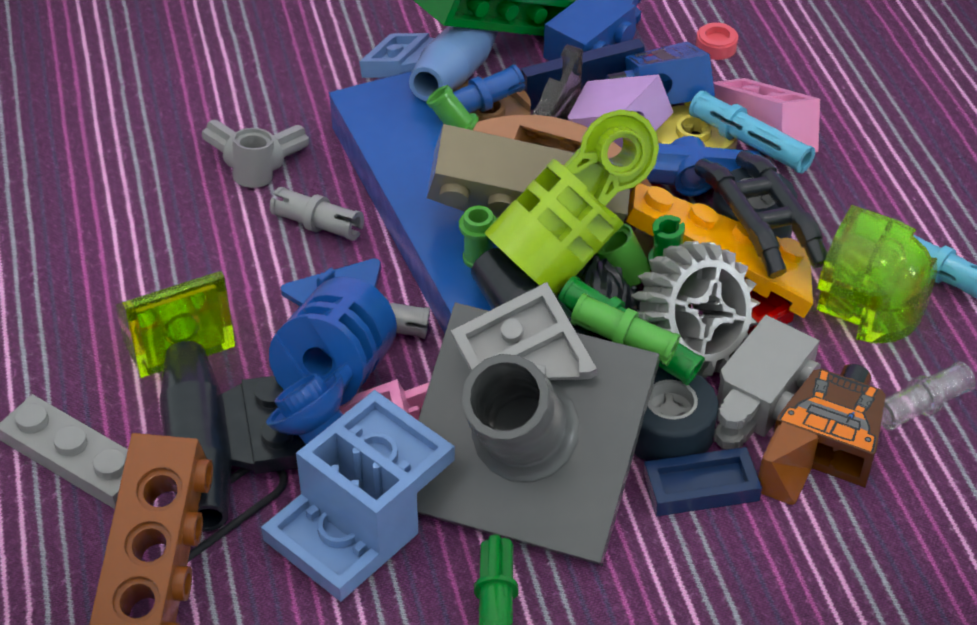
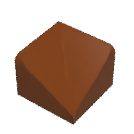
[758,422,819,505]

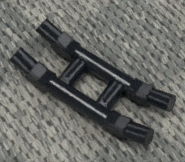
[694,150,831,278]

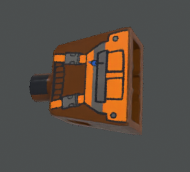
[774,364,886,488]

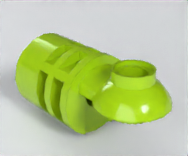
[484,109,659,295]

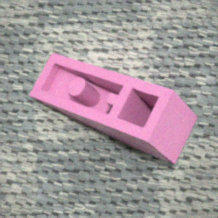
[713,78,820,161]

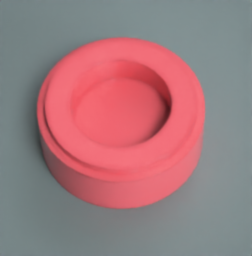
[696,23,738,60]

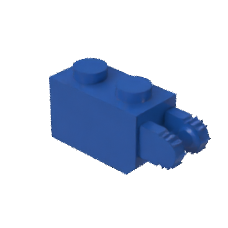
[543,0,641,61]

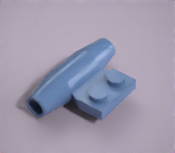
[359,26,498,101]

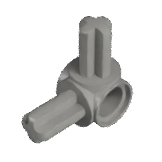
[202,120,309,188]

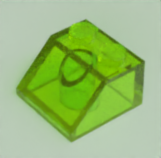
[115,271,235,378]

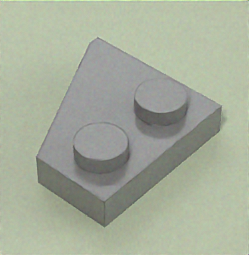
[451,282,597,381]

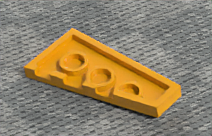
[626,183,813,318]

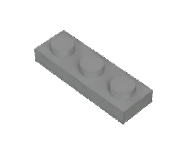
[0,394,128,509]

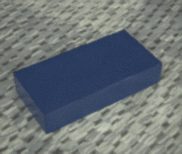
[643,447,762,517]

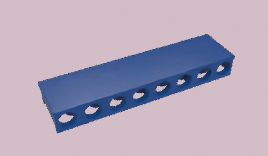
[329,71,499,334]

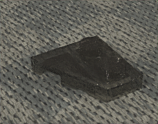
[532,44,583,120]

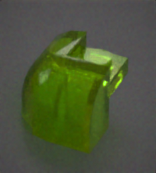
[817,205,937,344]

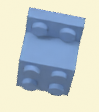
[261,390,455,602]

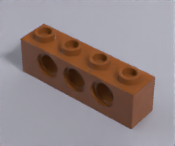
[89,433,213,625]

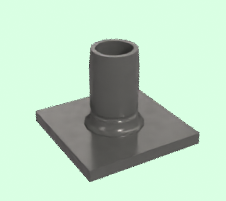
[417,302,660,566]

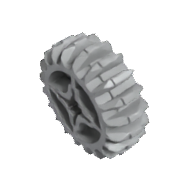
[631,241,760,378]

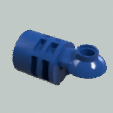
[266,277,397,445]

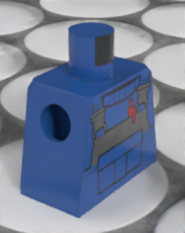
[606,41,715,105]

